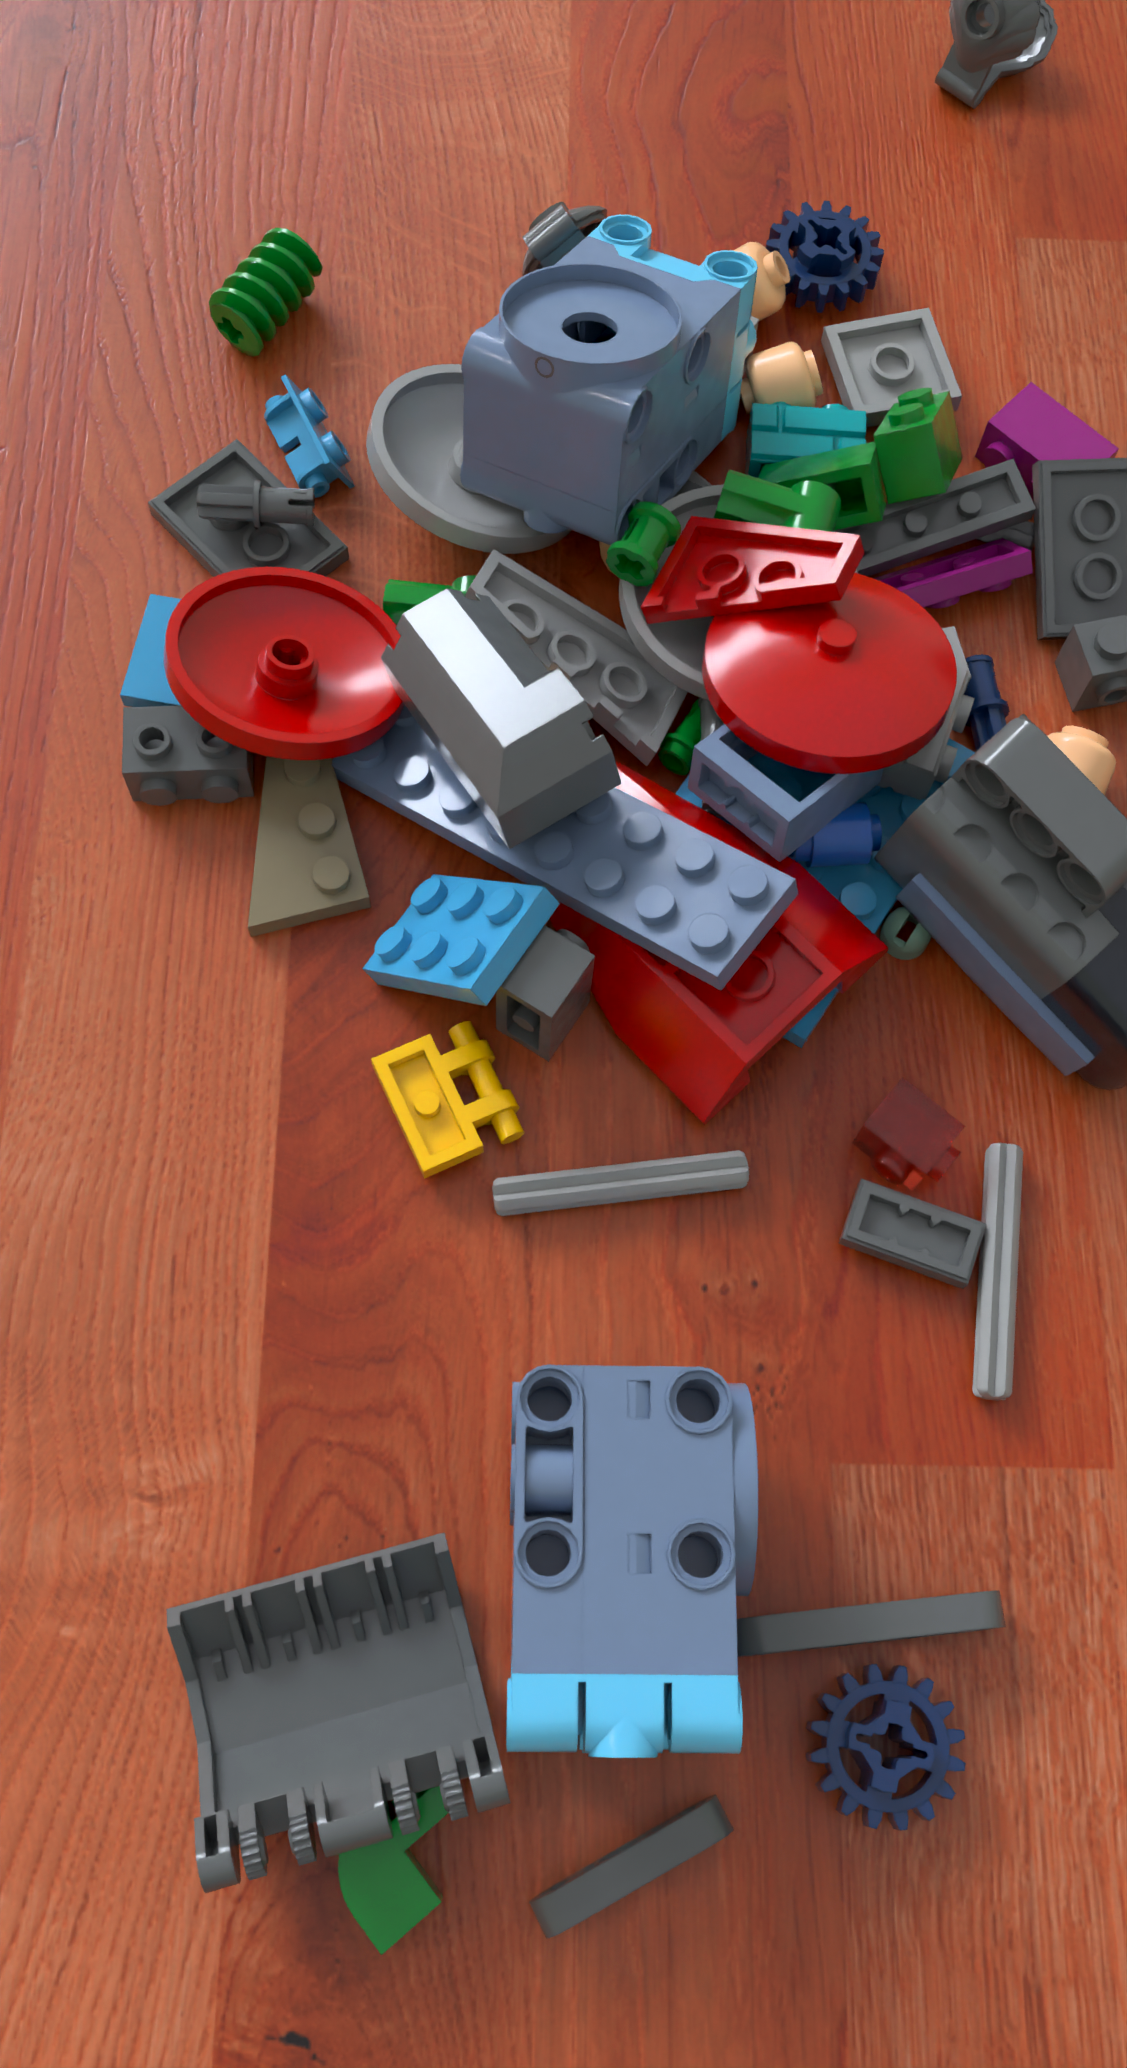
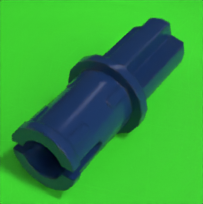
[964,654,1010,751]

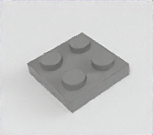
[821,308,962,427]

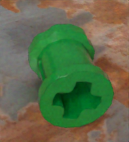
[606,501,681,586]

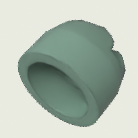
[880,907,932,960]

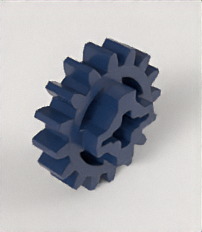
[765,201,884,313]
[805,1664,966,1831]

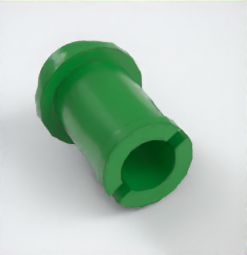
[658,699,701,775]

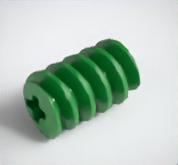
[209,227,323,357]

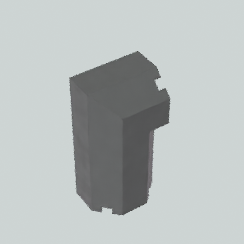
[381,588,622,850]

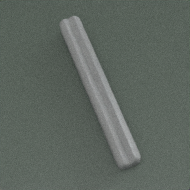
[972,1143,1023,1401]
[492,1150,749,1216]

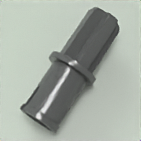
[197,480,315,528]

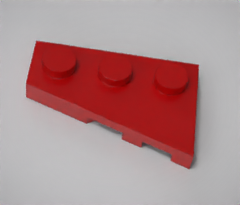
[640,516,864,624]

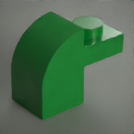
[338,1786,449,1955]

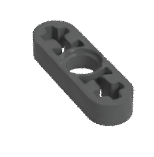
[529,1794,734,1939]

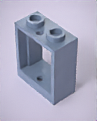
[687,724,884,862]

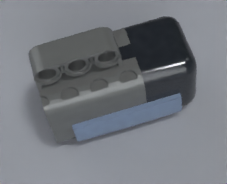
[874,714,1127,1090]

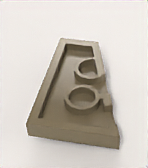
[248,756,371,937]

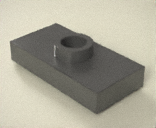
[838,1179,986,1289]

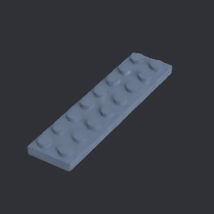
[331,705,798,991]

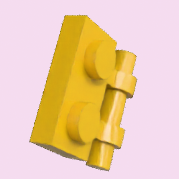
[371,1021,525,1179]

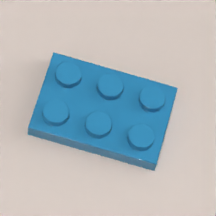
[362,874,560,1006]

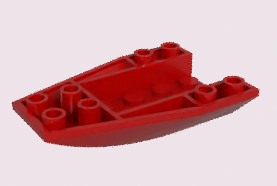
[549,761,888,1125]

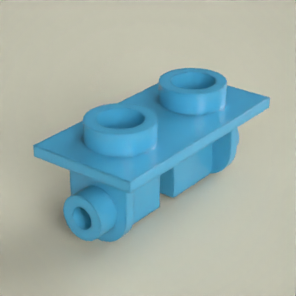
[264,374,355,498]

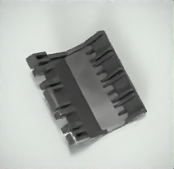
[166,1532,511,1893]

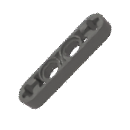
[737,1591,1006,1657]

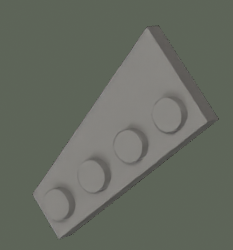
[465,549,687,766]

